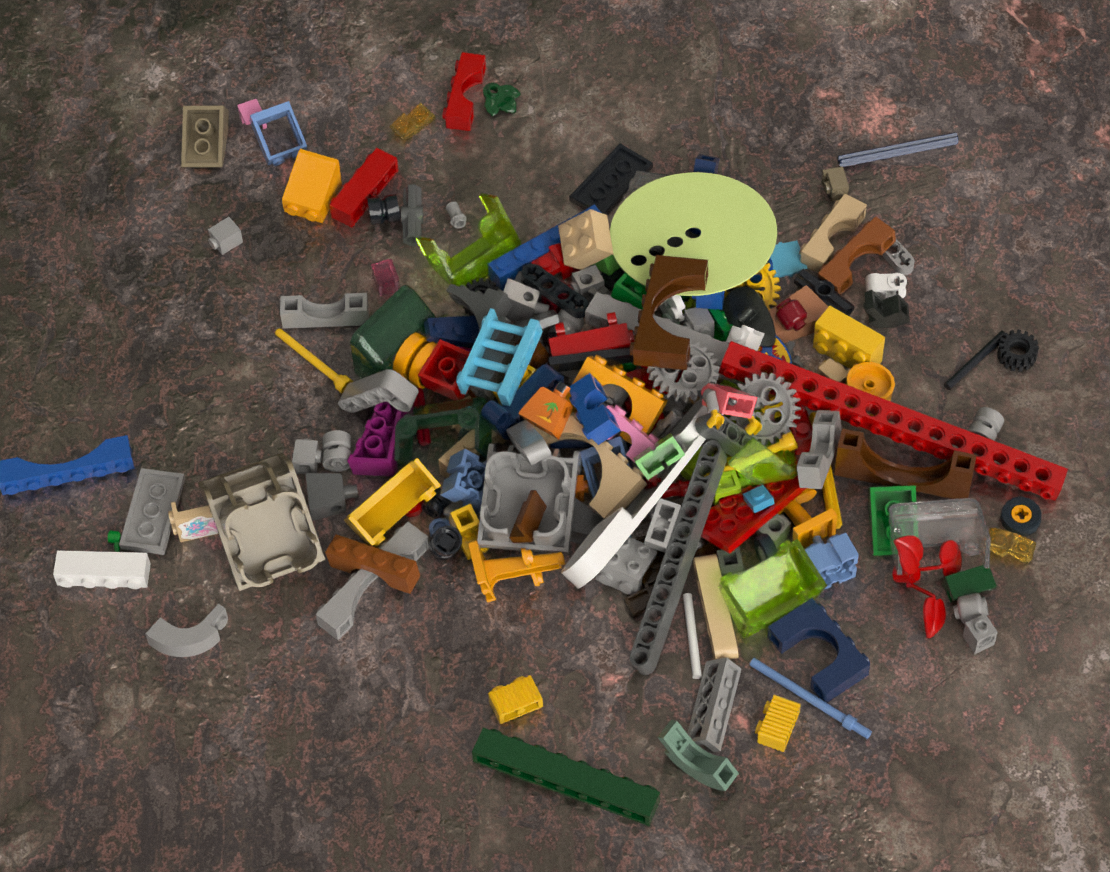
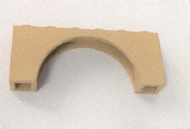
[531,412,647,519]

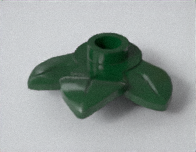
[483,83,521,116]

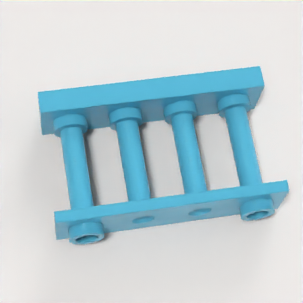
[456,308,543,406]

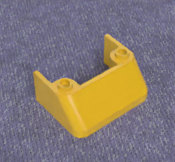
[344,458,441,547]

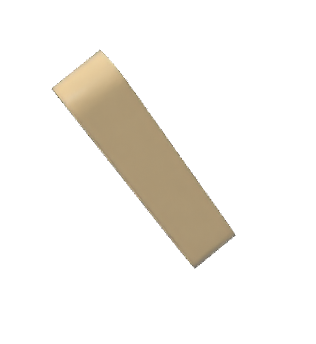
[693,554,738,660]

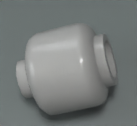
[953,593,989,625]

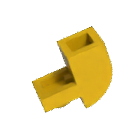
[449,504,489,560]

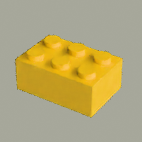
[813,306,885,369]

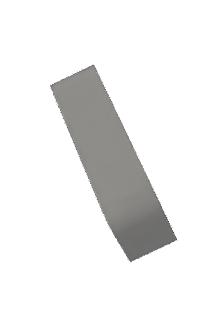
[338,369,418,413]

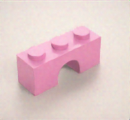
[607,404,659,463]

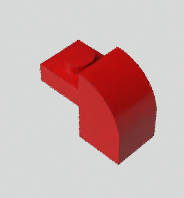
[531,243,580,280]

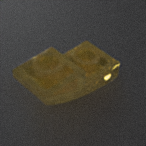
[389,103,436,140]
[984,528,1037,564]

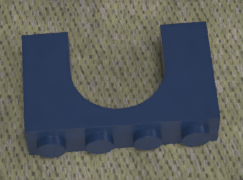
[767,598,870,703]

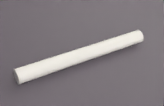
[683,593,702,679]

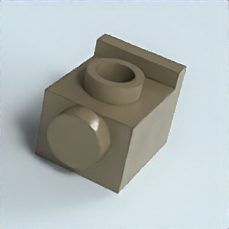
[821,166,849,202]

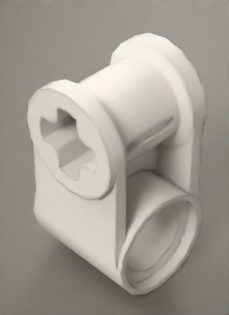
[865,273,907,299]

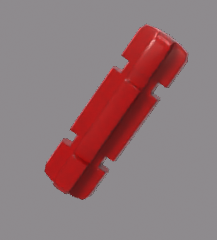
[643,475,661,490]

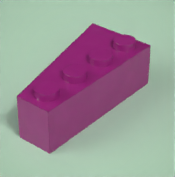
[347,401,410,477]

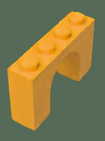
[565,355,668,444]

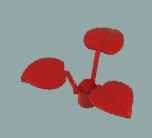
[892,535,962,638]

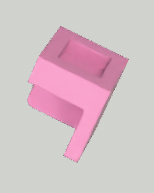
[237,98,267,129]

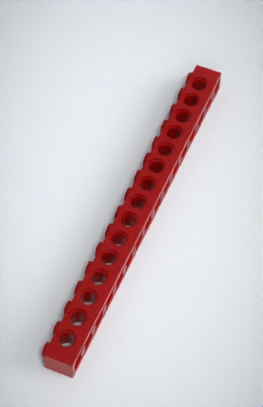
[719,341,1068,501]

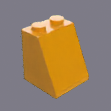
[282,149,342,223]

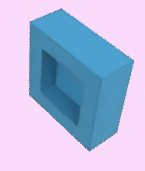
[743,485,775,513]

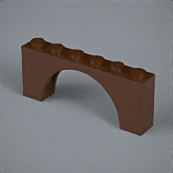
[630,255,709,370]
[834,428,977,502]

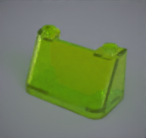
[718,539,827,639]

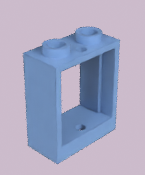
[249,101,307,166]
[580,436,634,498]

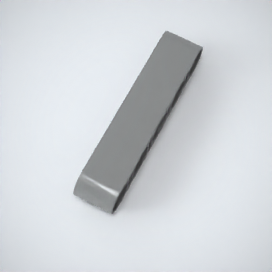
[506,419,552,466]

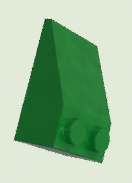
[867,486,918,556]

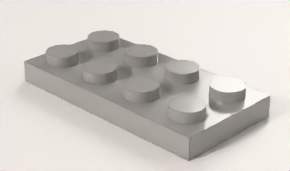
[119,468,185,555]

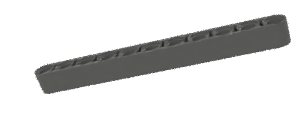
[630,440,727,675]

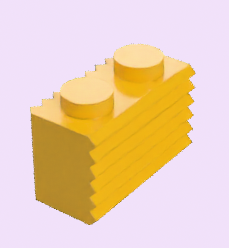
[488,675,543,725]
[755,695,801,752]

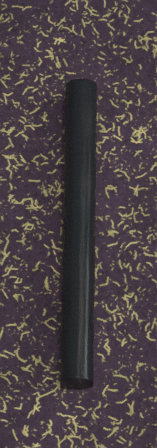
[944,330,1005,390]

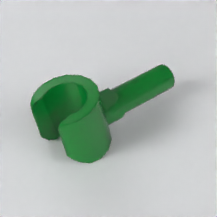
[108,530,122,552]

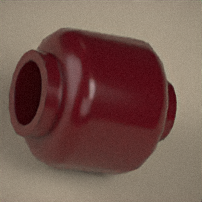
[775,298,808,331]

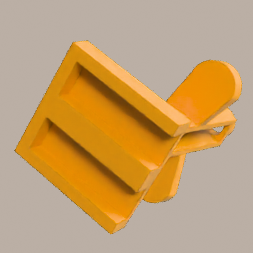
[770,476,837,559]
[468,541,566,603]

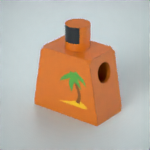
[518,382,573,440]

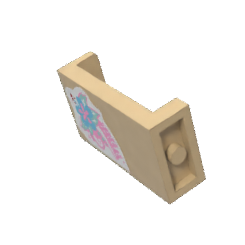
[168,502,218,542]

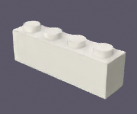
[53,551,151,589]

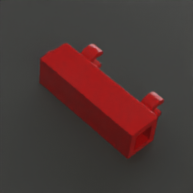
[548,312,635,357]

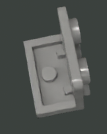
[596,537,657,595]

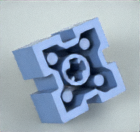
[440,449,487,514]
[802,533,859,593]

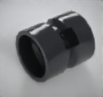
[367,194,401,225]
[429,526,462,560]

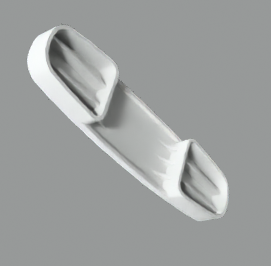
[561,398,724,589]

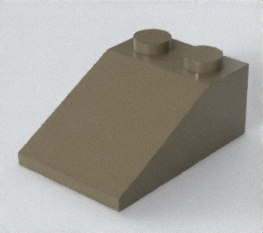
[181,106,229,168]

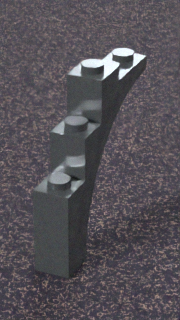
[446,284,515,401]

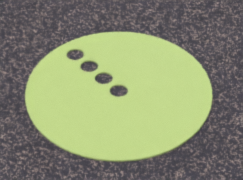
[610,172,777,296]

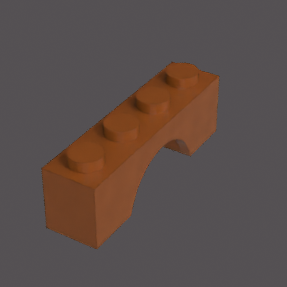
[818,216,896,295]
[325,534,421,594]

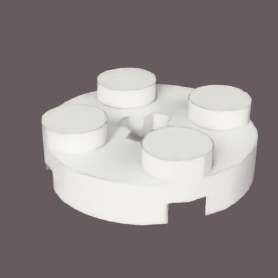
[659,295,685,324]

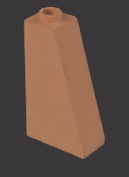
[769,285,828,343]

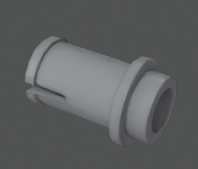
[446,202,467,229]

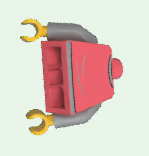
[701,383,762,435]

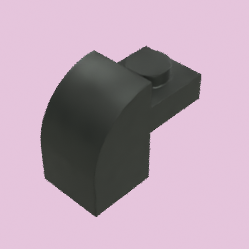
[863,290,910,328]

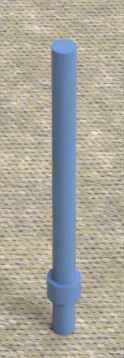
[750,658,872,739]

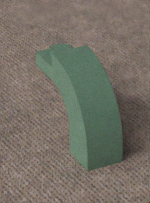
[657,720,739,791]

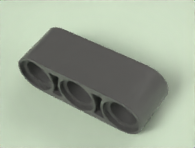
[695,412,757,458]

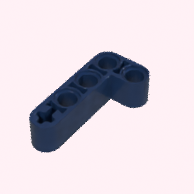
[481,364,565,440]

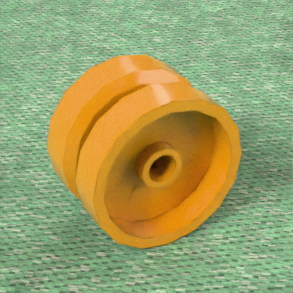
[393,332,437,389]
[845,362,895,416]

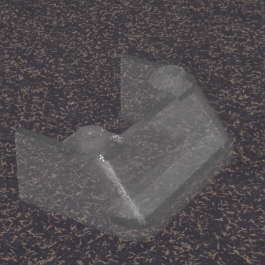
[889,498,991,575]

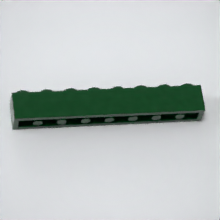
[472,727,660,826]

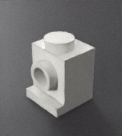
[726,325,764,351]

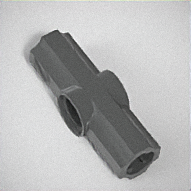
[401,184,423,246]

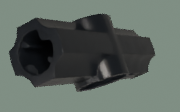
[794,268,854,317]

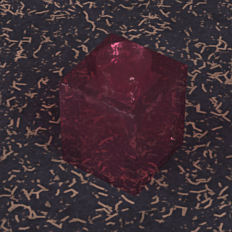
[371,258,400,296]

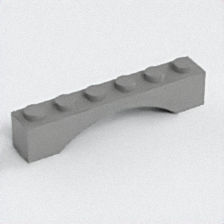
[316,522,429,640]

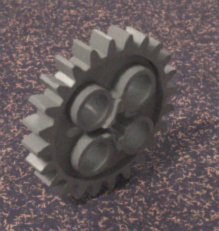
[647,338,720,402]
[729,372,801,446]

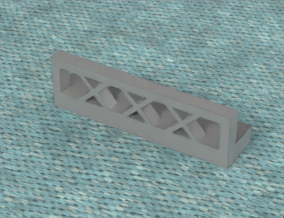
[687,657,741,752]

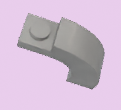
[145,603,228,657]

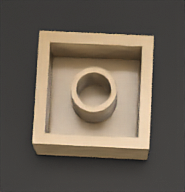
[558,209,613,270]

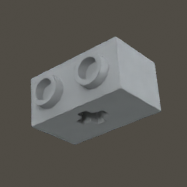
[644,498,681,553]

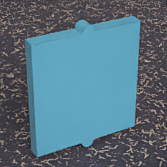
[770,240,808,278]

